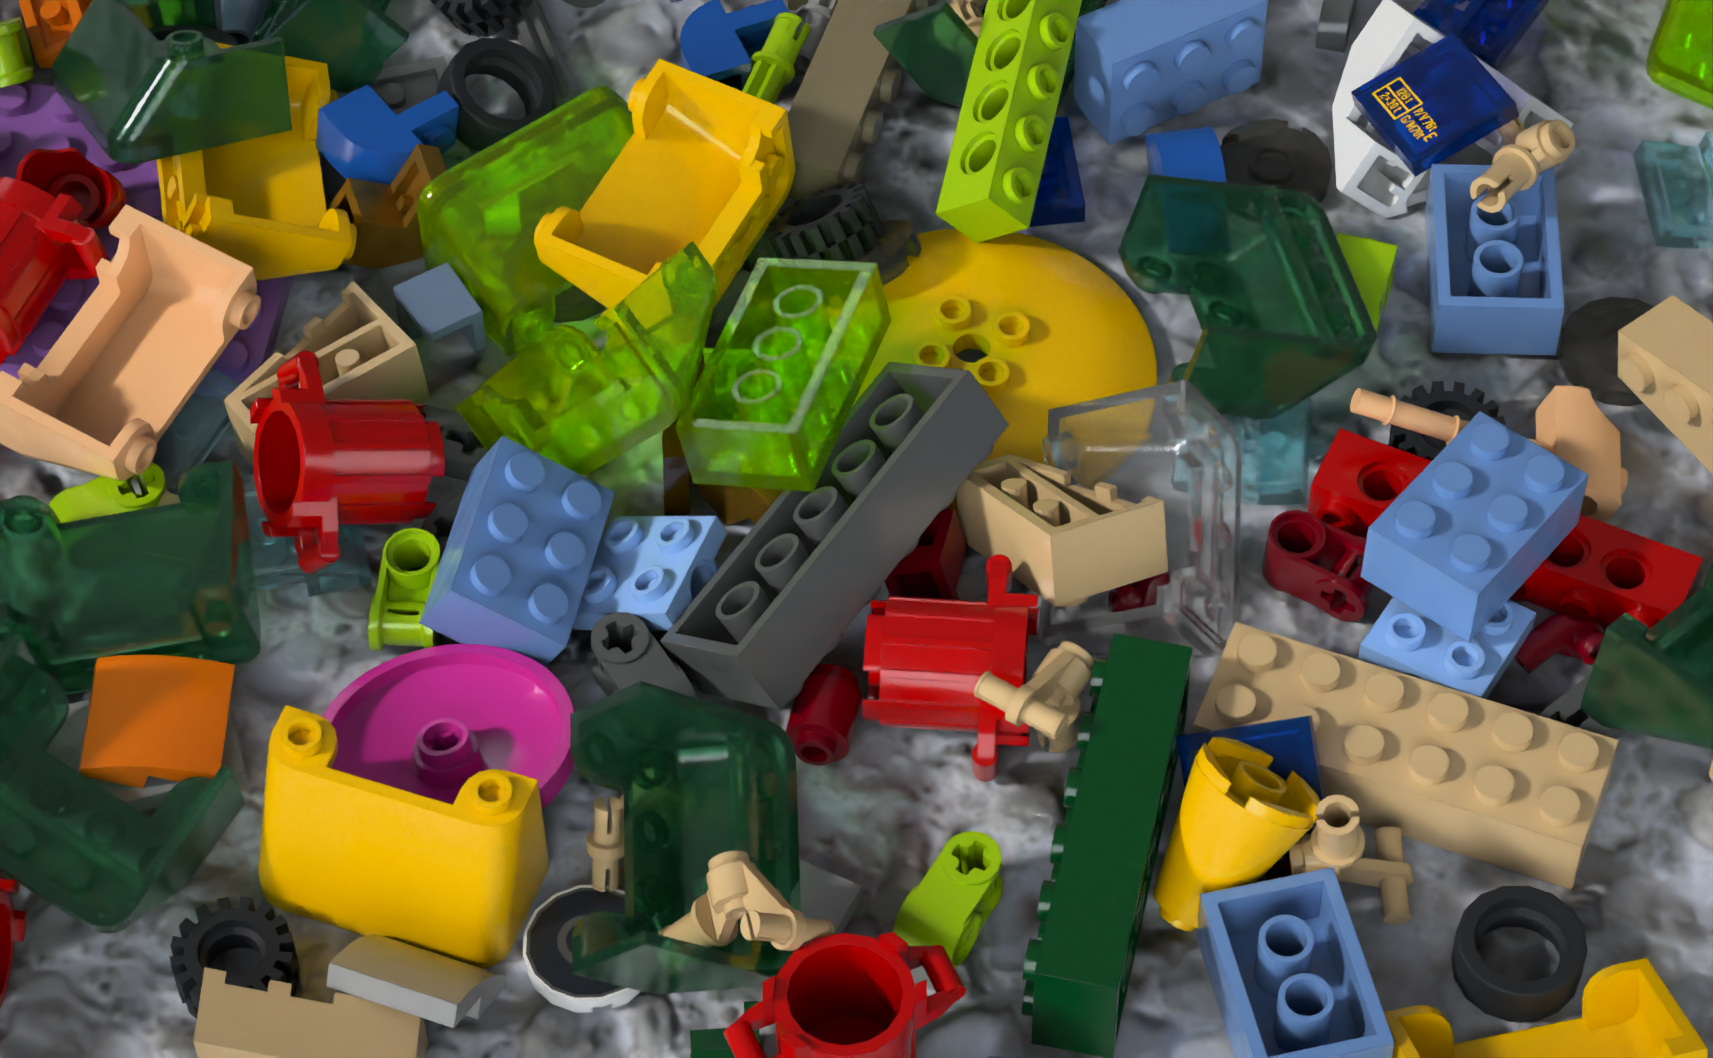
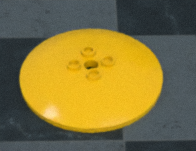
[786,228,1157,520]

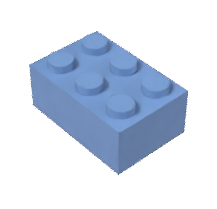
[1073,0,1268,145]
[1425,164,1564,355]
[1360,411,1589,643]
[419,436,615,667]
[1196,868,1394,1058]

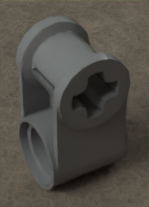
[591,612,699,743]

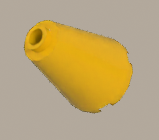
[1153,736,1320,931]

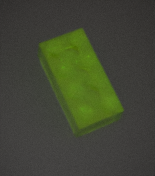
[676,257,892,492]

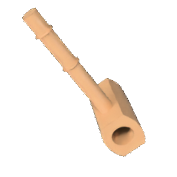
[1350,385,1628,523]

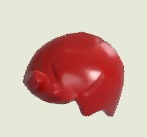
[15,147,126,230]

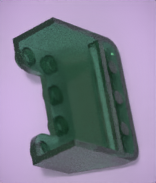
[1118,174,1377,420]
[0,631,245,933]
[570,681,802,994]

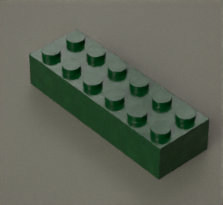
[1021,633,1193,1058]

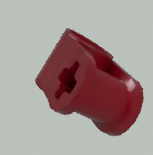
[1262,510,1374,622]

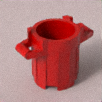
[0,177,111,365]
[250,350,445,574]
[862,554,1039,782]
[724,932,966,1058]

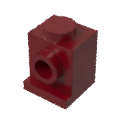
[884,509,968,600]

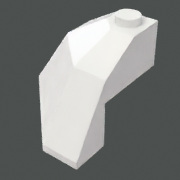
[1332,0,1573,219]

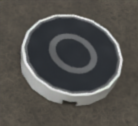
[523,885,658,1013]

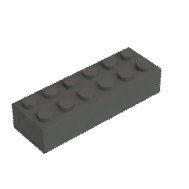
[660,362,1009,710]

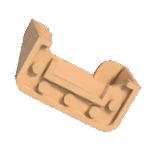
[0,204,261,481]

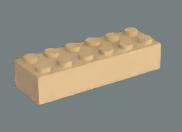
[1189,622,1619,890]

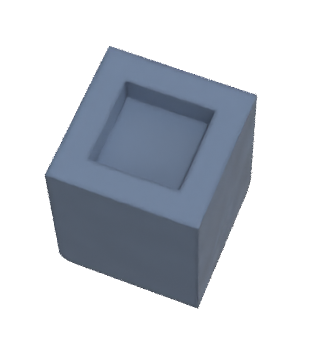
[393,262,487,352]

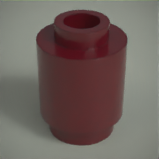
[784,664,861,766]

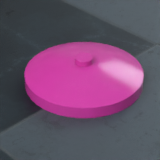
[322,644,579,810]

